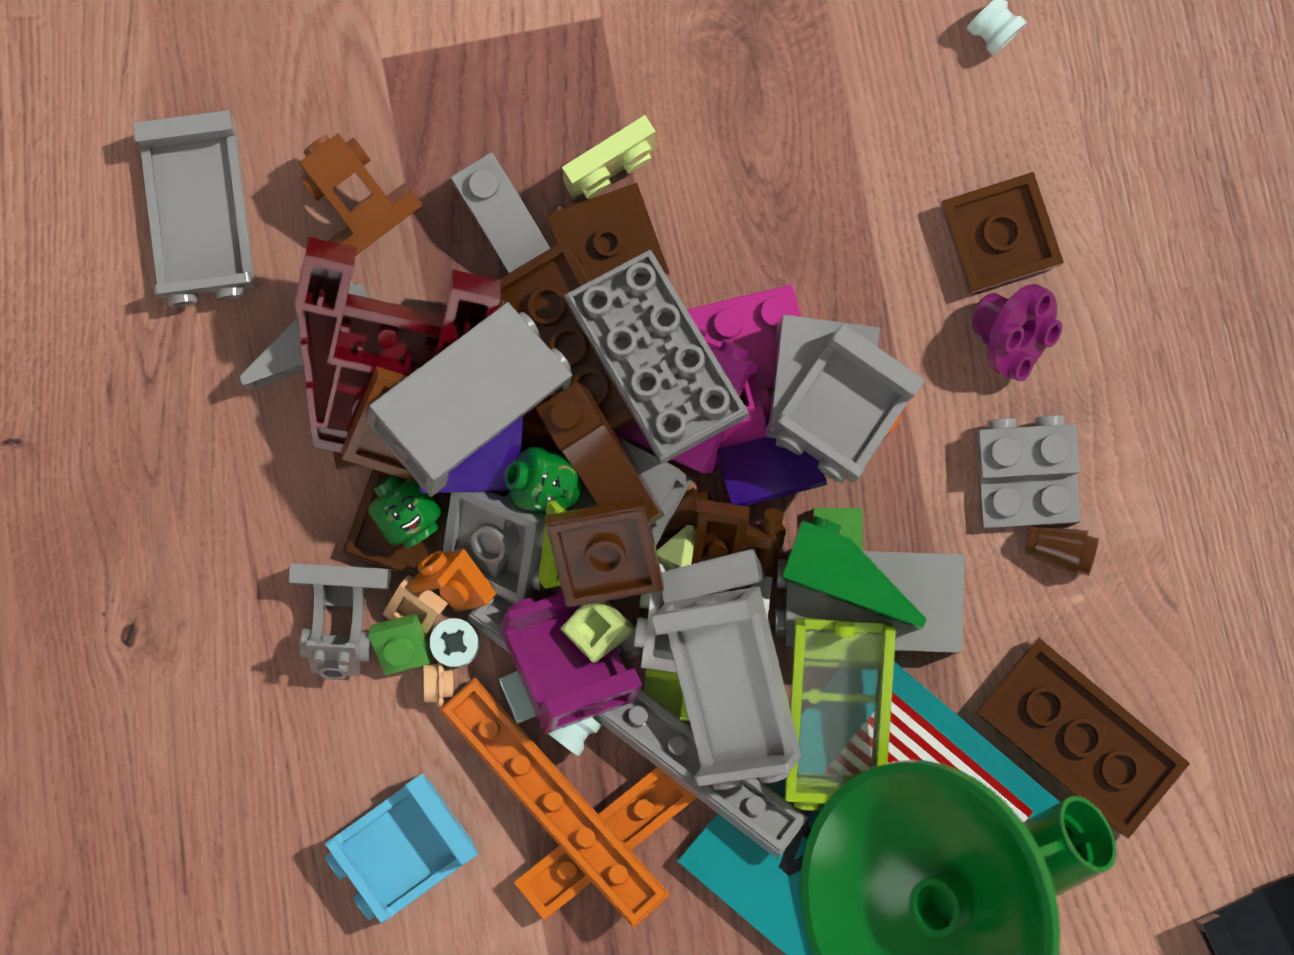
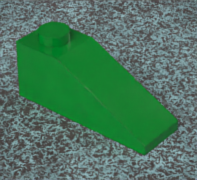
[780,516,926,630]

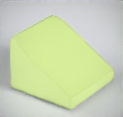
[560,600,636,663]

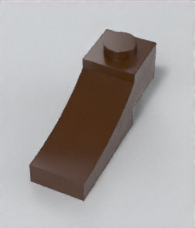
[536,382,665,525]

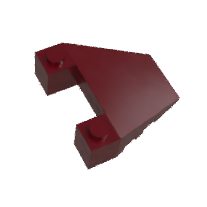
[295,237,501,453]

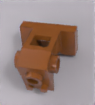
[299,133,423,256]

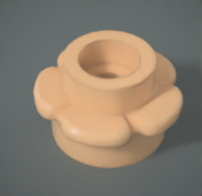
[423,660,453,707]

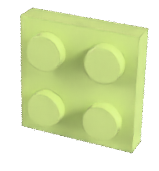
[562,115,656,200]

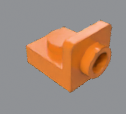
[408,549,496,612]

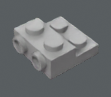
[975,415,1080,529]
[443,491,547,602]

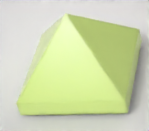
[657,525,696,571]

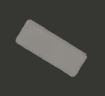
[662,549,766,604]

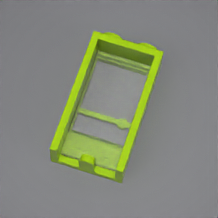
[784,617,896,810]

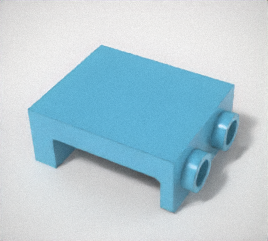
[324,773,480,924]

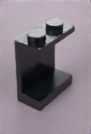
[1194,873,1294,955]

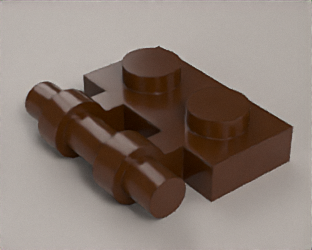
[691,499,786,591]

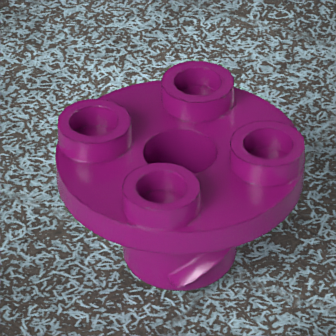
[971,284,1062,382]

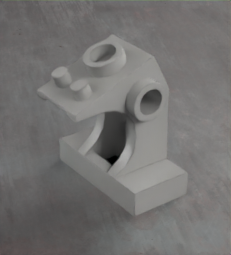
[289,563,392,680]

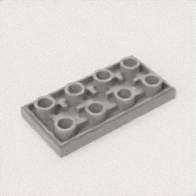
[564,249,749,464]

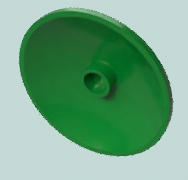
[800,760,1116,955]

